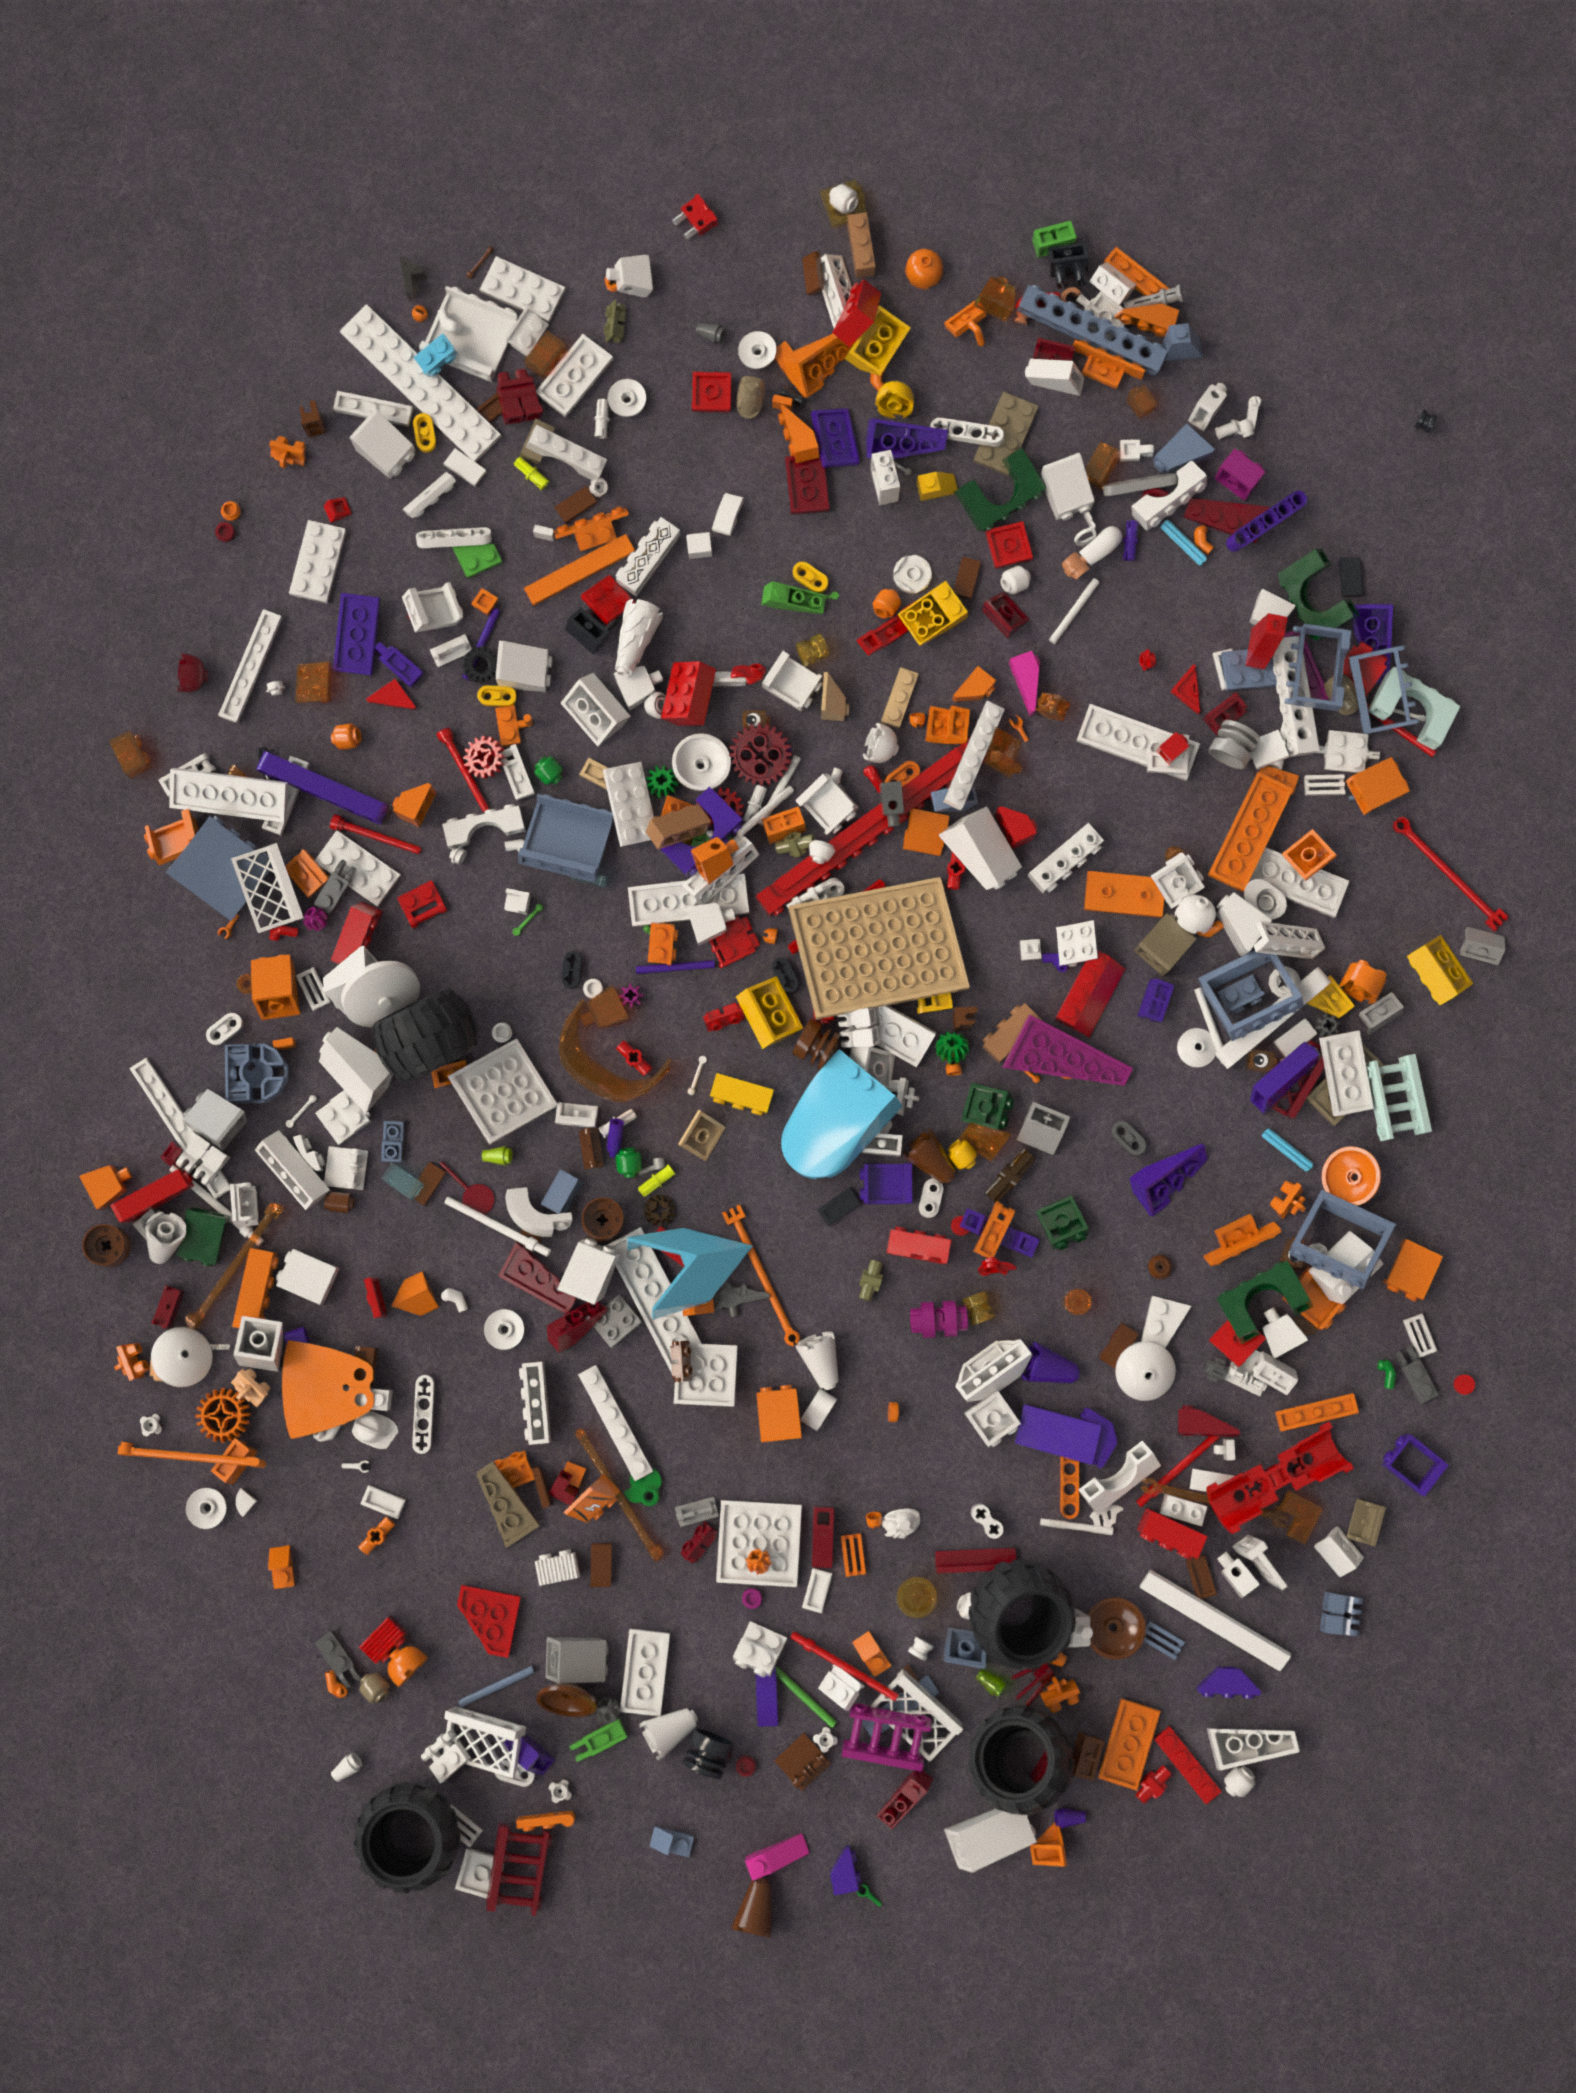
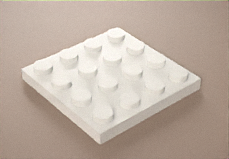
[448,1039,557,1145]
[716,1500,802,1587]

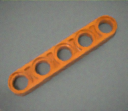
[1060,1456,1079,1519]

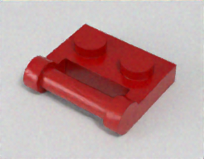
[397,880,447,929]

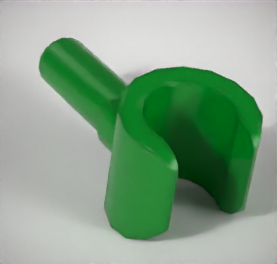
[856,1883,882,1907]

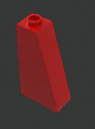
[1245,613,1287,670]
[110,1169,194,1223]

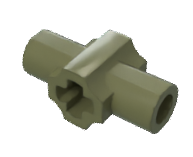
[775,831,816,858]
[859,1260,883,1302]

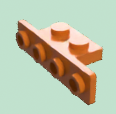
[1073,340,1145,389]
[554,506,629,551]
[1204,1214,1282,1266]

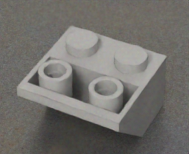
[1017,1102,1070,1155]

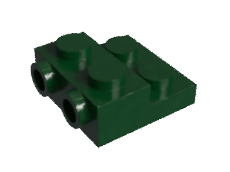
[961,1083,1014,1132]
[1036,1195,1089,1251]

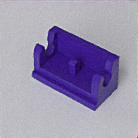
[1137,979,1175,1023]

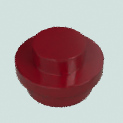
[736,1755,756,1777]

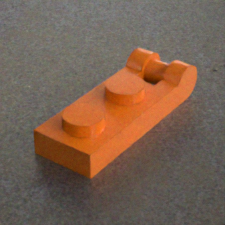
[973,1201,1015,1258]
[516,1811,576,1831]

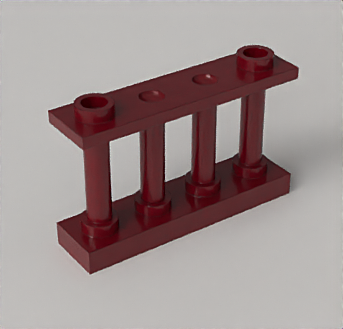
[485,1822,552,1916]

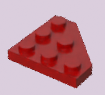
[457,1585,521,1658]

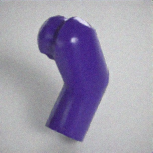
[1042,953,1069,973]

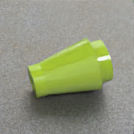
[482,1146,513,1166]

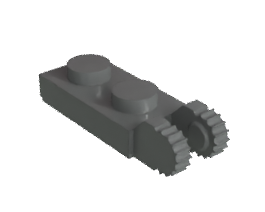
[314,859,357,915]
[1395,1345,1439,1404]
[314,1631,362,1689]

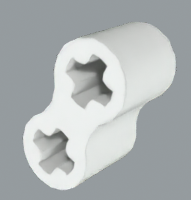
[800,1388,837,1431]
[971,1503,1003,1539]

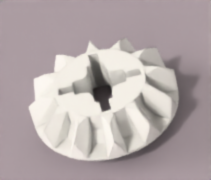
[1268,967,1300,997]

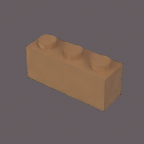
[847,212,875,278]
[646,804,711,850]
[982,1003,1042,1063]

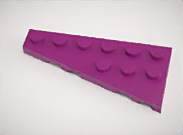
[1002,1015,1133,1086]

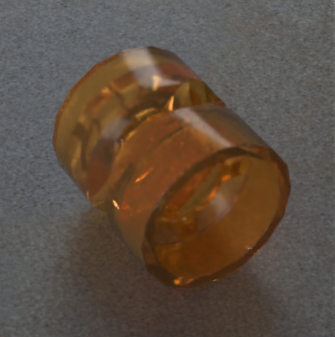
[1063,1289,1092,1315]

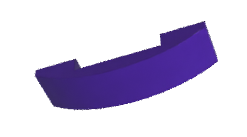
[959,1208,1040,1258]
[756,1665,778,1727]

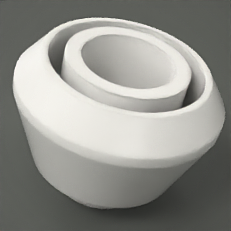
[644,692,666,719]
[809,840,835,864]

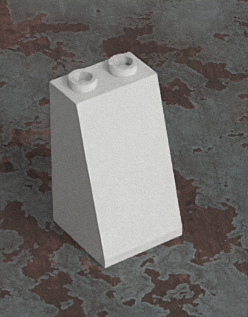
[939,806,1022,890]
[319,1027,393,1113]
[944,1809,1036,1872]

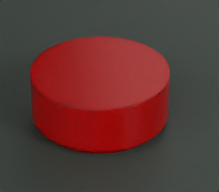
[1453,1374,1475,1395]

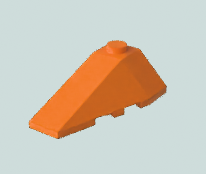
[783,334,855,398]

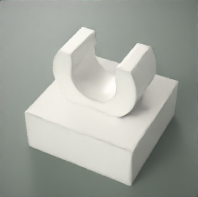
[1020,939,1041,961]
[1214,1439,1235,1460]

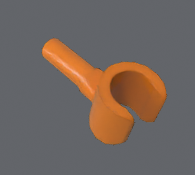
[1009,715,1029,742]
[218,914,239,939]

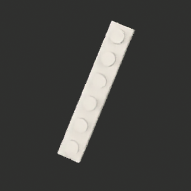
[218,609,282,724]
[943,701,1005,810]
[578,1365,653,1481]

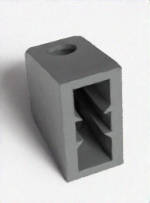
[879,781,904,827]

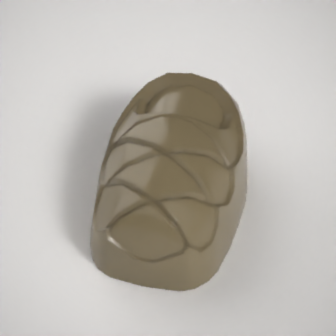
[737,376,765,419]
[1324,674,1359,716]

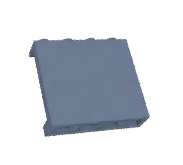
[518,794,613,883]
[166,816,272,921]

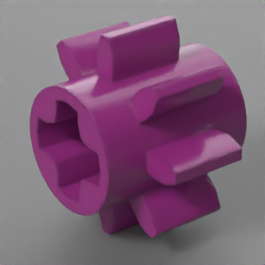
[302,907,328,931]
[619,983,644,1009]

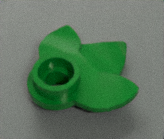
[624,1468,661,1506]

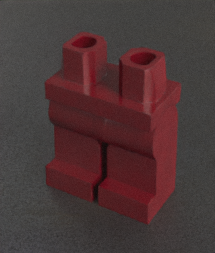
[496,368,543,425]

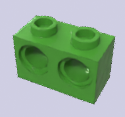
[1032,221,1076,258]

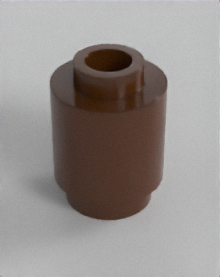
[324,1192,355,1213]

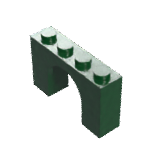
[954,448,1046,532]
[1277,548,1360,641]
[1216,1260,1313,1344]

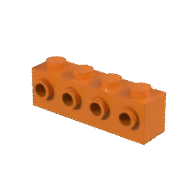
[232,1248,279,1328]

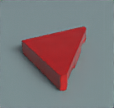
[1170,664,1200,714]
[366,679,417,710]

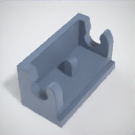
[541,1169,583,1214]

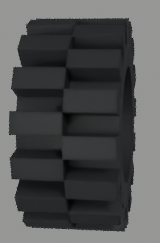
[462,646,497,683]

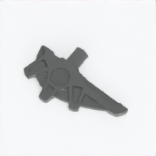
[713,1283,770,1318]

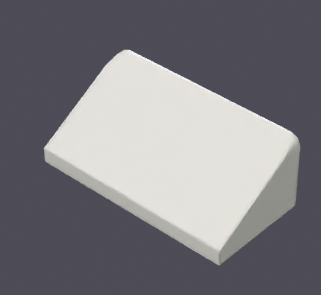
[713,672,746,687]

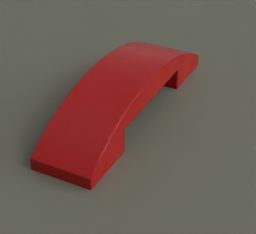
[856,601,915,656]

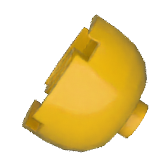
[875,381,914,418]

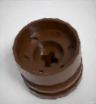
[792,1018,841,1070]
[581,1197,624,1243]
[82,1224,130,1267]

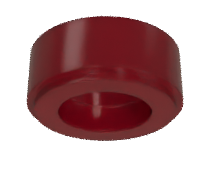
[215,522,235,542]

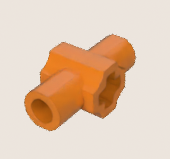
[359,1516,396,1555]

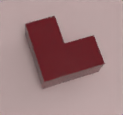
[548,1469,579,1506]

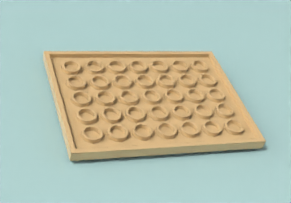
[788,877,970,1020]

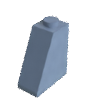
[1162,324,1203,361]
[1153,424,1215,474]

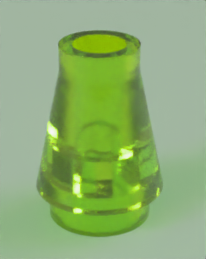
[975,1669,1006,1697]

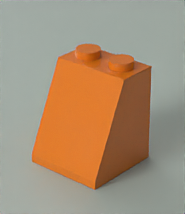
[251,954,301,1020]
[756,1385,802,1442]

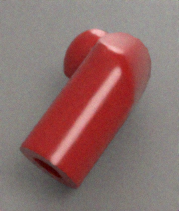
[863,765,883,793]
[269,925,298,941]

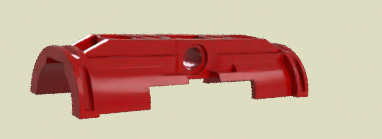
[1206,1421,1354,1534]

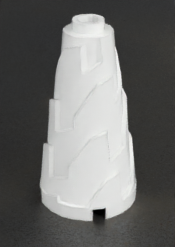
[615,599,663,677]

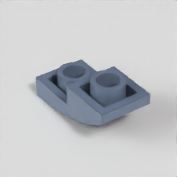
[381,1120,405,1162]

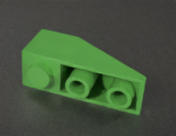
[761,581,826,614]

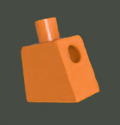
[690,837,739,885]
[79,1165,132,1210]

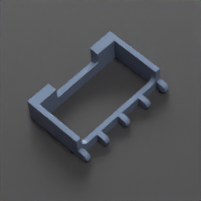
[1284,624,1351,711]
[1349,645,1419,734]

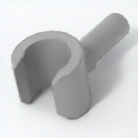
[638,1158,665,1175]

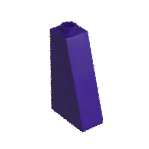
[1250,1041,1319,1114]

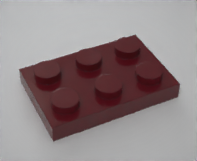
[785,454,829,515]

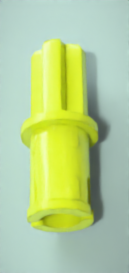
[514,457,549,490]
[638,1165,676,1197]

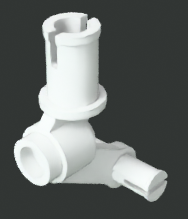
[1215,396,1261,440]

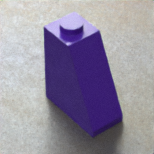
[494,1733,556,1775]

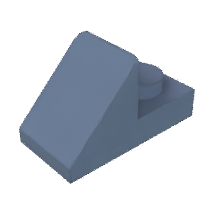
[650,1826,694,1857]

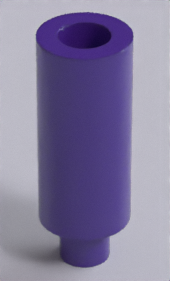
[606,1118,624,1157]

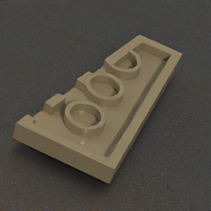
[477,1461,539,1548]

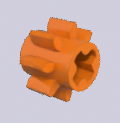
[745,1548,772,1575]

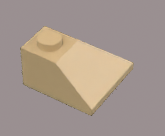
[821,672,849,721]

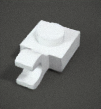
[1120,440,1154,461]

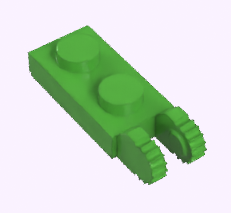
[569,1718,628,1762]

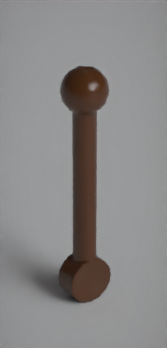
[466,246,494,279]

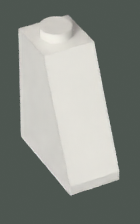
[1025,359,1084,396]

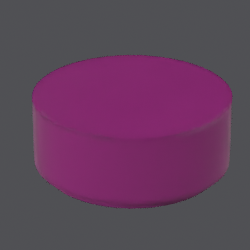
[742,1588,762,1609]

